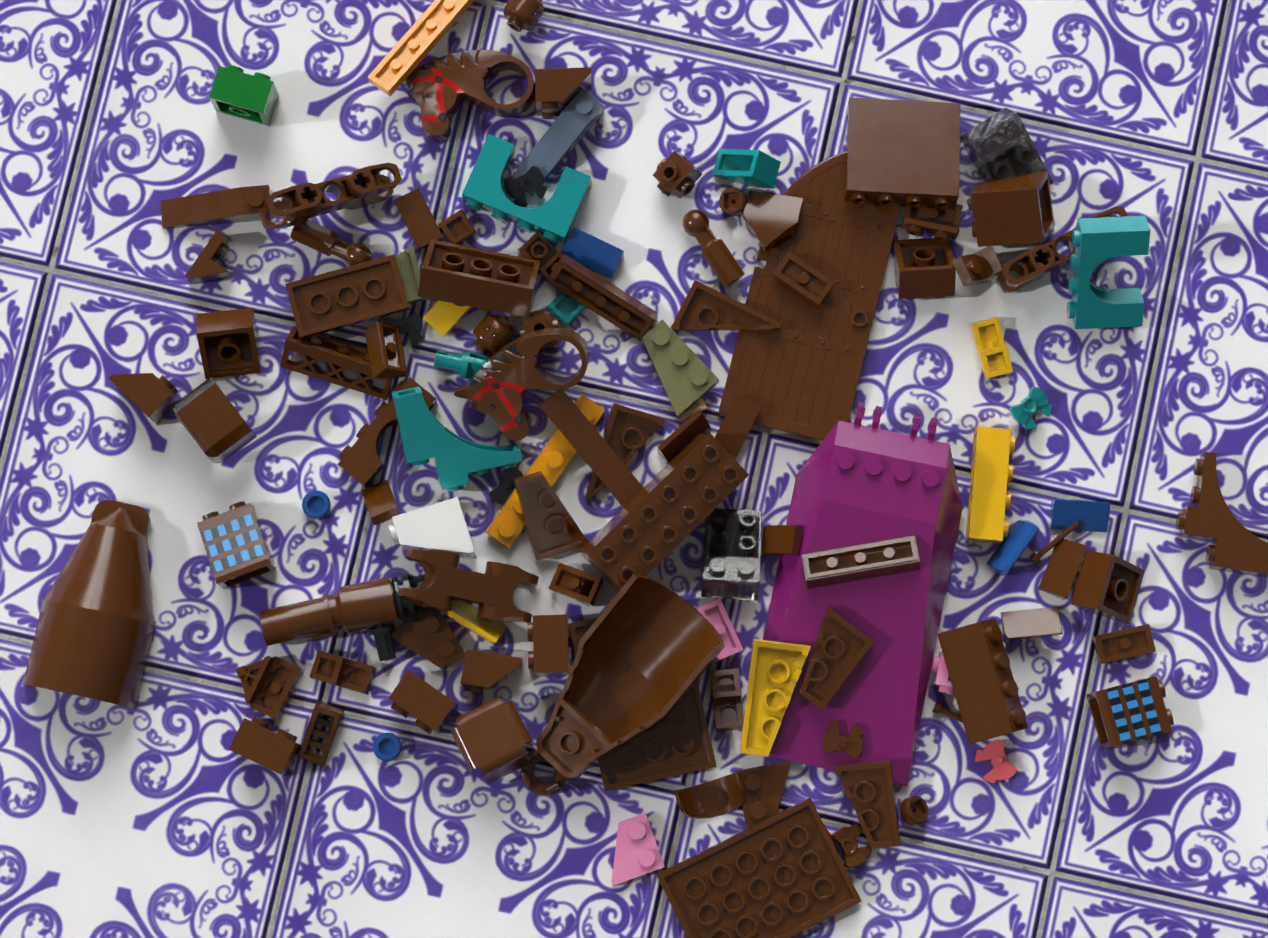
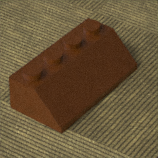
[418,239,541,318]
[937,618,1028,744]

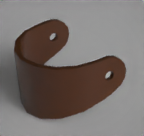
[675,771,747,819]

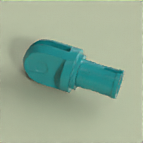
[434,350,490,380]

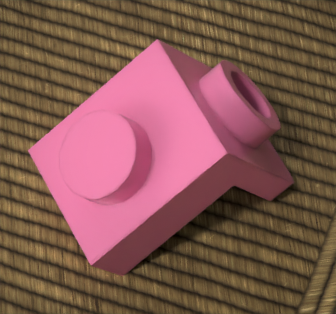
[930,651,955,695]

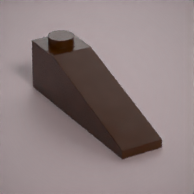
[160,185,274,229]

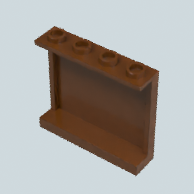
[844,97,960,209]

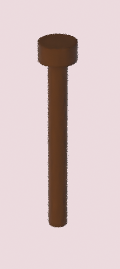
[1030,521,1081,564]
[932,702,963,723]

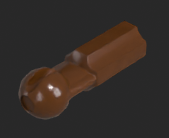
[682,210,745,288]
[290,220,372,266]

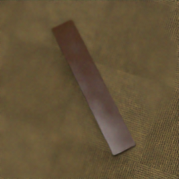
[539,390,644,508]

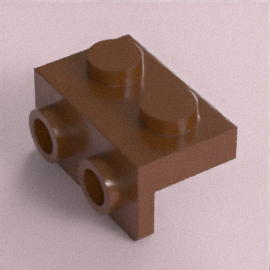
[901,204,963,242]

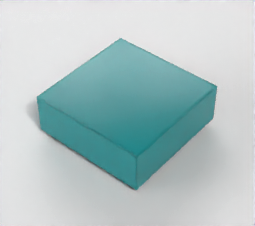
[547,292,586,328]

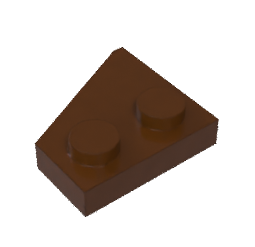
[391,610,465,669]

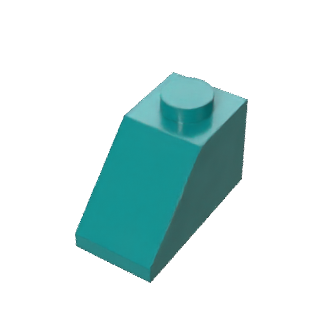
[712,149,781,188]

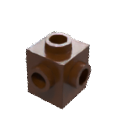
[653,150,702,199]
[519,310,559,353]

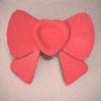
[975,740,1017,783]

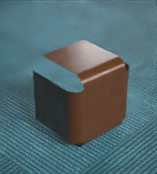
[174,377,257,464]
[451,697,532,784]

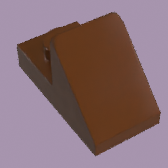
[185,230,231,284]
[952,245,1002,286]
[548,563,604,607]

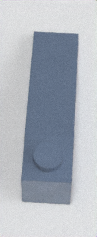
[510,88,604,196]

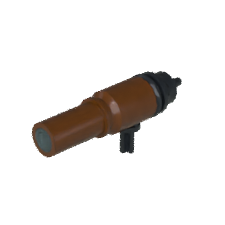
[259,573,435,661]

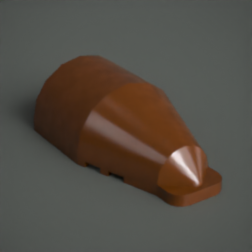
[23,500,155,709]
[536,574,725,778]

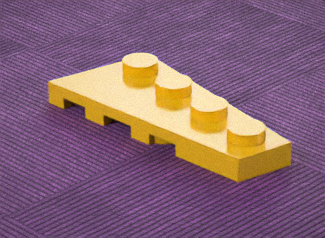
[740,639,811,757]

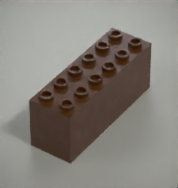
[578,434,749,592]

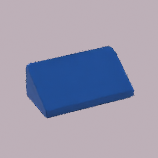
[562,227,624,279]
[1050,499,1110,532]
[987,520,1039,576]

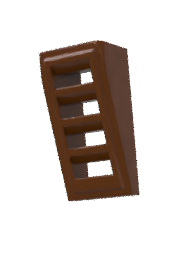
[297,701,344,767]

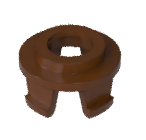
[521,749,567,795]

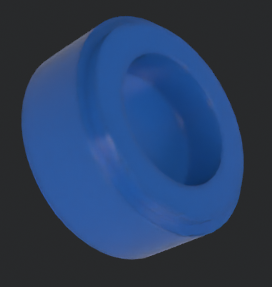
[302,491,331,520]
[373,733,402,762]

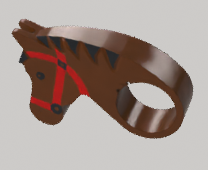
[405,50,535,142]
[454,328,590,441]

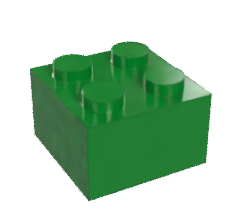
[209,65,279,126]

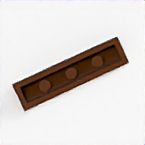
[546,254,657,341]
[802,535,921,589]

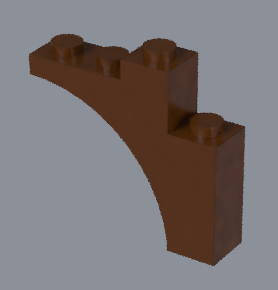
[1176,452,1268,577]

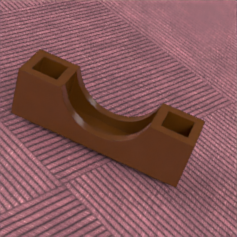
[338,377,437,488]

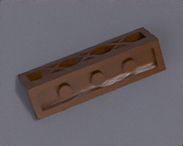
[280,326,393,400]

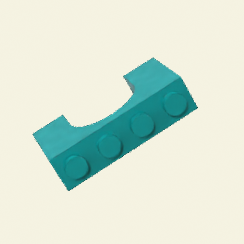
[462,134,591,244]
[1067,216,1151,329]

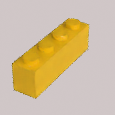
[965,426,1015,544]

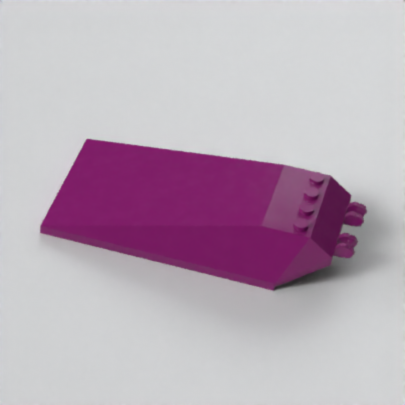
[762,402,962,786]

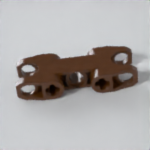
[259,163,402,230]
[996,207,1128,293]
[398,549,539,623]

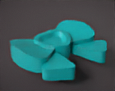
[1009,387,1052,429]

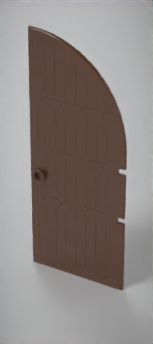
[718,151,901,441]

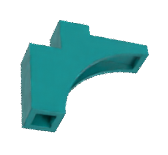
[392,387,523,492]

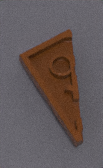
[584,403,665,499]

